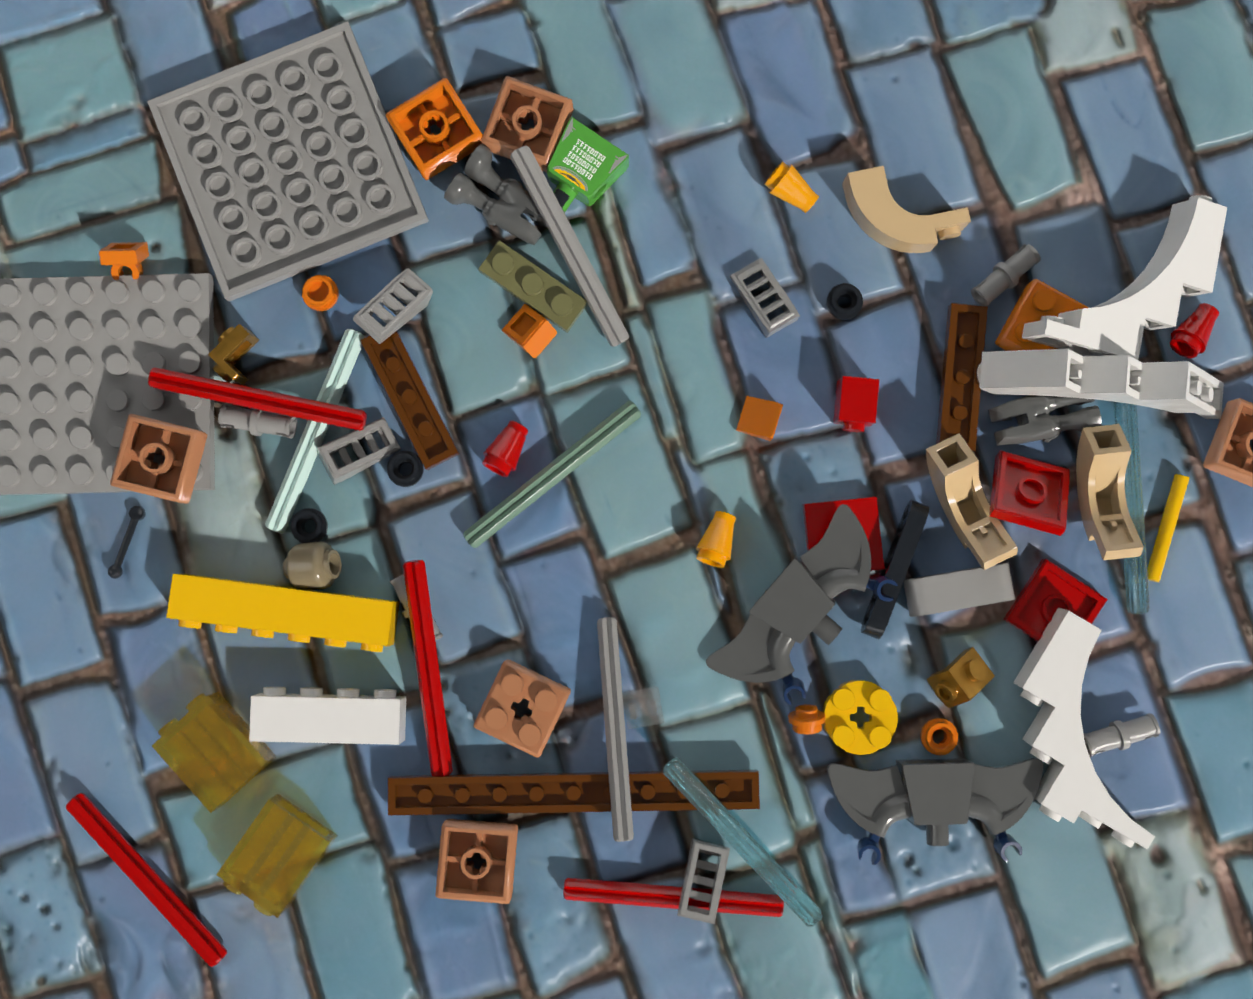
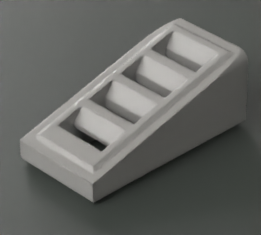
[730,258,800,338]
[353,268,433,344]
[317,417,400,485]
[677,838,730,924]

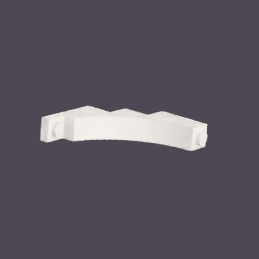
[1022,195,1227,360]
[977,348,1224,419]

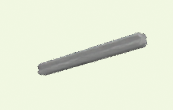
[510,146,629,347]
[597,617,634,842]

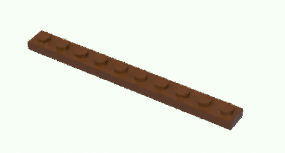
[388,770,760,816]

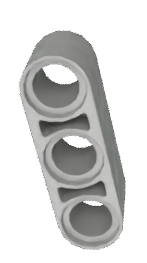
[903,563,1015,617]

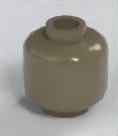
[283,541,342,591]

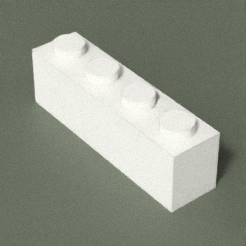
[249,687,406,745]

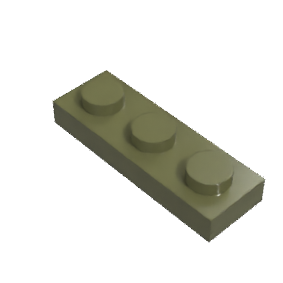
[478,240,588,333]

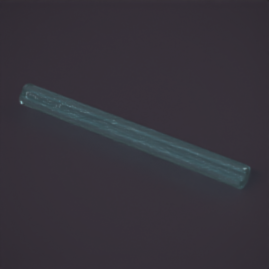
[1114,402,1150,614]
[663,757,823,927]

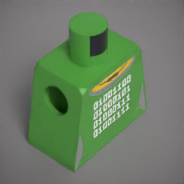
[547,117,629,213]

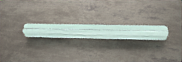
[265,329,365,533]

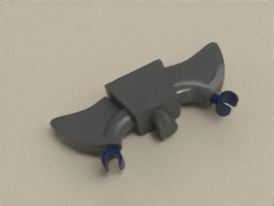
[706,504,898,705]
[827,758,1044,865]

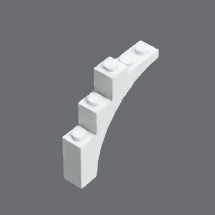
[1013,608,1155,850]

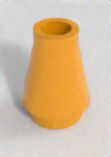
[764,161,819,213]
[696,511,736,568]

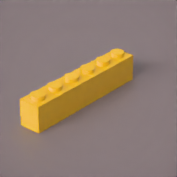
[166,574,400,652]

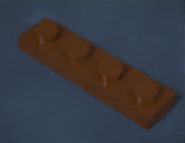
[936,303,988,452]
[360,331,460,470]

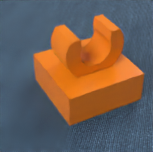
[99,242,149,280]

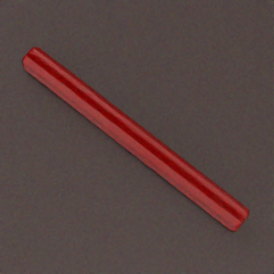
[148,367,367,431]
[403,559,453,777]
[66,793,228,967]
[563,878,784,917]

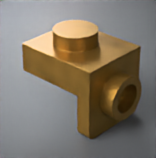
[208,324,259,385]
[927,647,995,708]

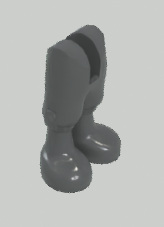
[444,144,547,245]
[988,395,1102,446]

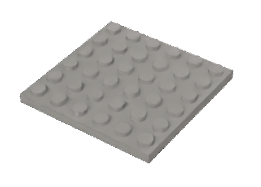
[147,21,429,302]
[0,273,215,496]

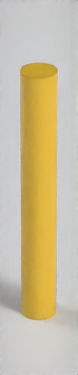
[1144,474,1189,583]

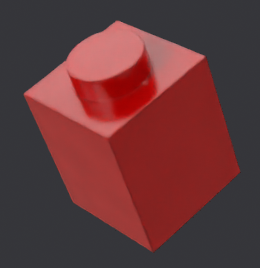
[833,376,880,432]

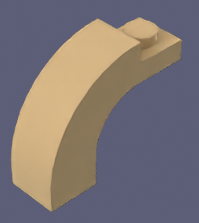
[842,166,971,253]
[1076,424,1144,560]
[926,433,1018,570]

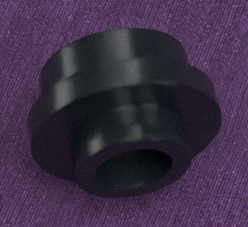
[826,283,863,320]
[387,451,424,487]
[291,508,328,543]

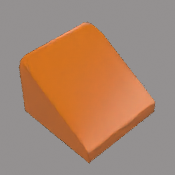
[502,304,557,358]
[736,396,783,441]

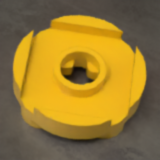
[822,680,898,755]

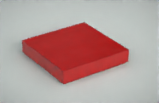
[989,450,1070,536]
[802,497,885,571]
[1003,559,1108,642]

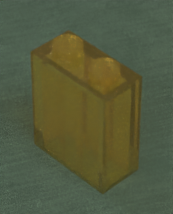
[152,692,276,813]
[216,794,338,918]

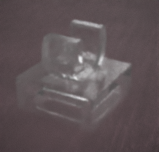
[622,686,664,729]

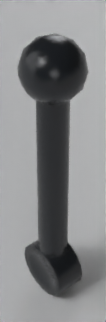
[108,506,146,579]

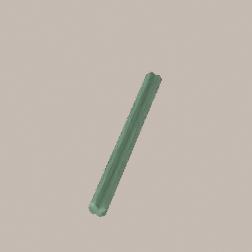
[463,401,641,548]

